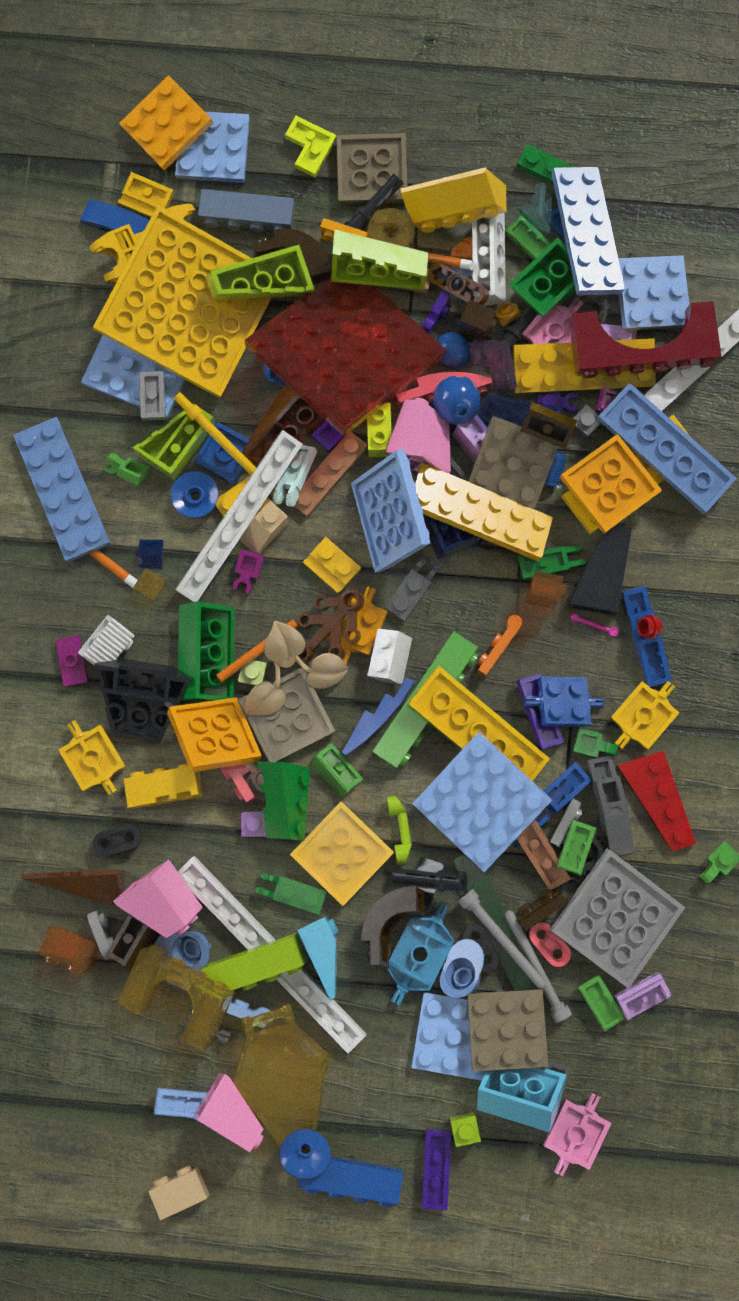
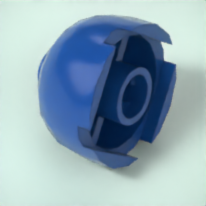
[432,376,481,425]

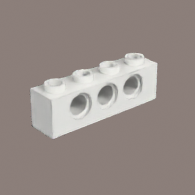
[472,213,506,306]

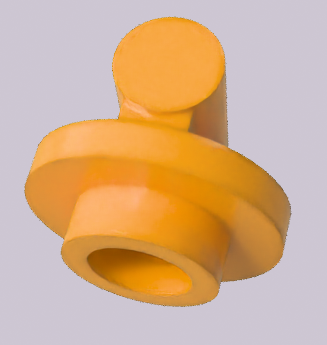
[496,302,522,328]

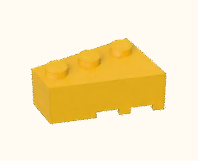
[124,764,203,809]

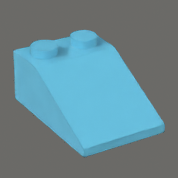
[298,916,339,1000]

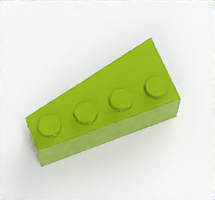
[331,230,428,290]
[206,245,314,300]

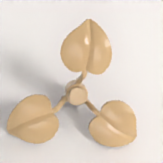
[245,621,348,716]

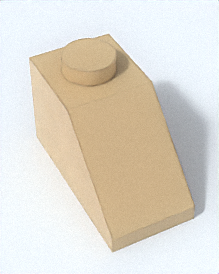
[239,500,290,554]

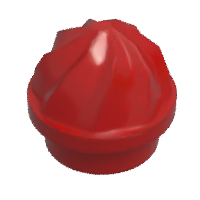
[637,615,663,639]

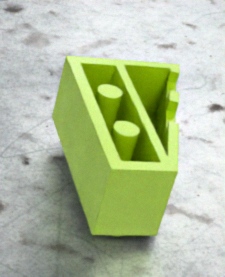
[132,404,216,481]

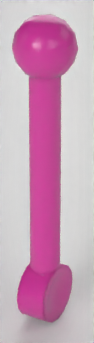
[570,613,618,637]

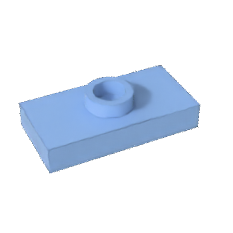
[154,1088,207,1118]

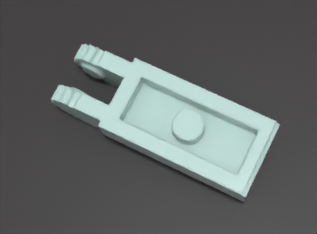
[273,445,317,507]

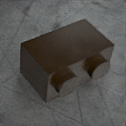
[458,300,497,347]
[520,402,577,449]
[106,914,159,972]

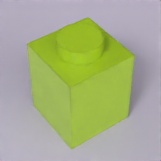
[449,1112,481,1147]

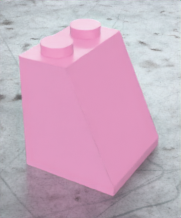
[386,398,451,474]
[113,859,203,938]
[193,1073,264,1152]

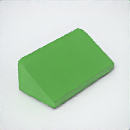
[310,743,363,798]

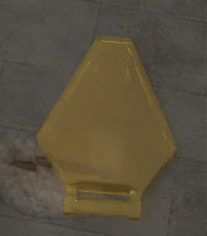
[232,1003,330,1154]

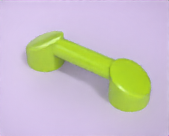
[387,796,412,865]

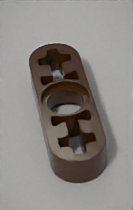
[428,263,489,305]

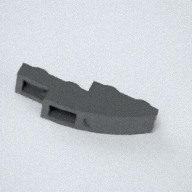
[586,756,634,856]

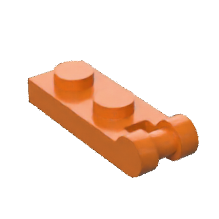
[476,615,522,678]

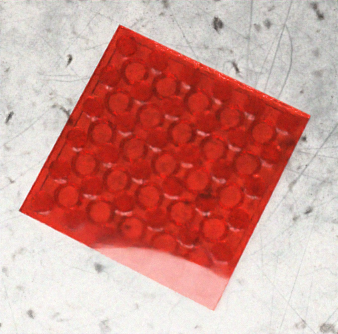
[245,275,446,436]

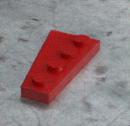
[616,750,696,852]

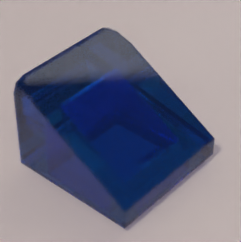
[137,539,164,569]

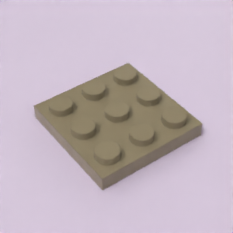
[337,133,407,205]
[468,416,558,509]
[238,668,336,762]
[467,989,548,1071]

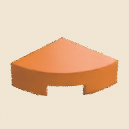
[450,237,473,261]

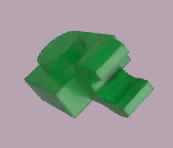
[573,728,618,758]

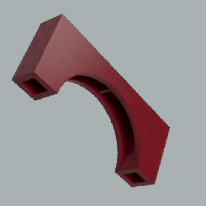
[569,301,722,378]

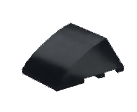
[94,659,192,743]

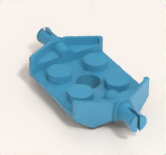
[387,903,454,1006]

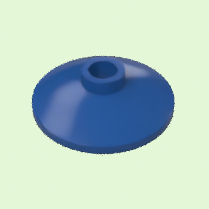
[171,471,218,518]
[280,1129,331,1180]

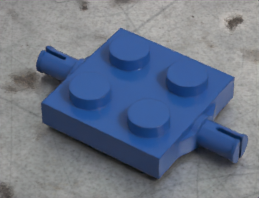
[523,676,605,727]

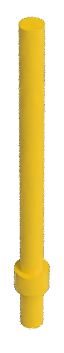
[173,392,276,497]

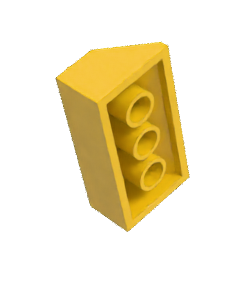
[401,168,507,233]

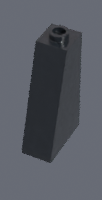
[568,522,632,616]

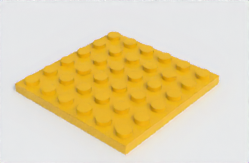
[93,205,271,398]

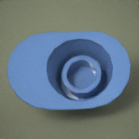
[154,931,212,971]
[440,939,484,998]

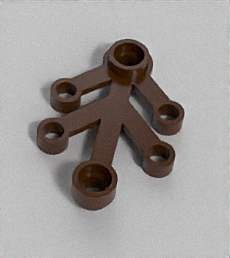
[298,589,365,664]

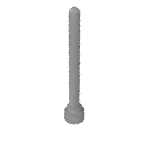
[458,889,546,989]
[505,910,572,1023]

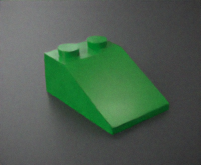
[508,238,576,318]

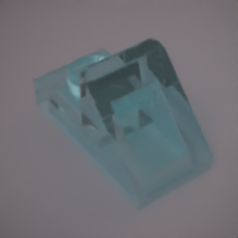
[518,182,552,234]

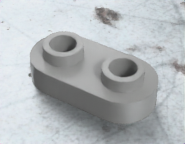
[87,910,115,960]

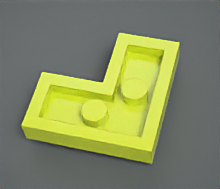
[285,116,337,178]

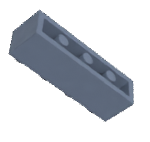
[198,189,295,233]

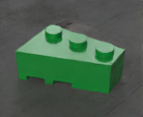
[257,762,310,841]

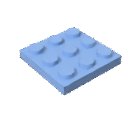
[175,112,250,183]
[618,256,689,330]
[411,992,486,1080]

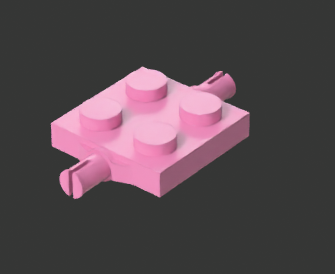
[522,298,583,344]
[543,1092,612,1176]

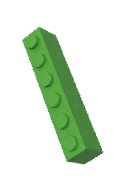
[372,631,479,770]

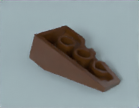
[242,374,336,467]
[21,869,125,905]

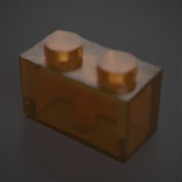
[526,571,567,609]
[39,925,98,974]

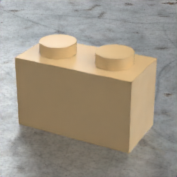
[148,1165,210,1220]

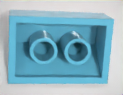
[477,1067,566,1133]

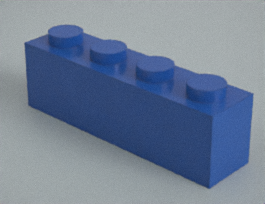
[298,1152,403,1207]

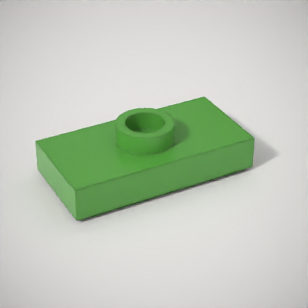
[505,215,551,260]
[556,820,596,875]
[577,974,626,1032]

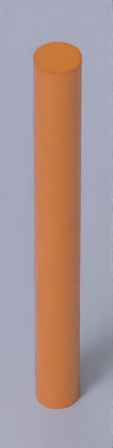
[216,619,298,683]

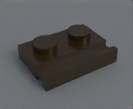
[515,888,568,931]

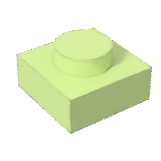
[238,660,267,686]

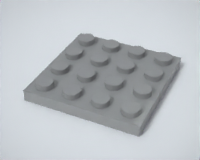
[549,848,685,989]

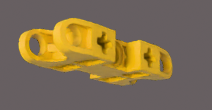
[89,204,195,284]

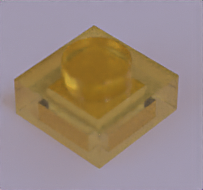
[133,568,167,602]

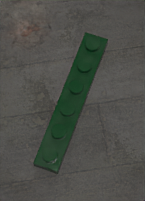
[453,854,537,991]

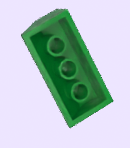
[178,601,235,703]

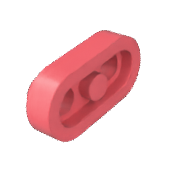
[529,922,571,967]

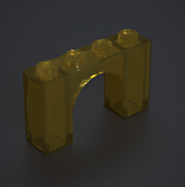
[117,945,235,1051]

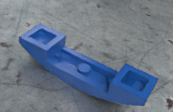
[80,200,150,234]

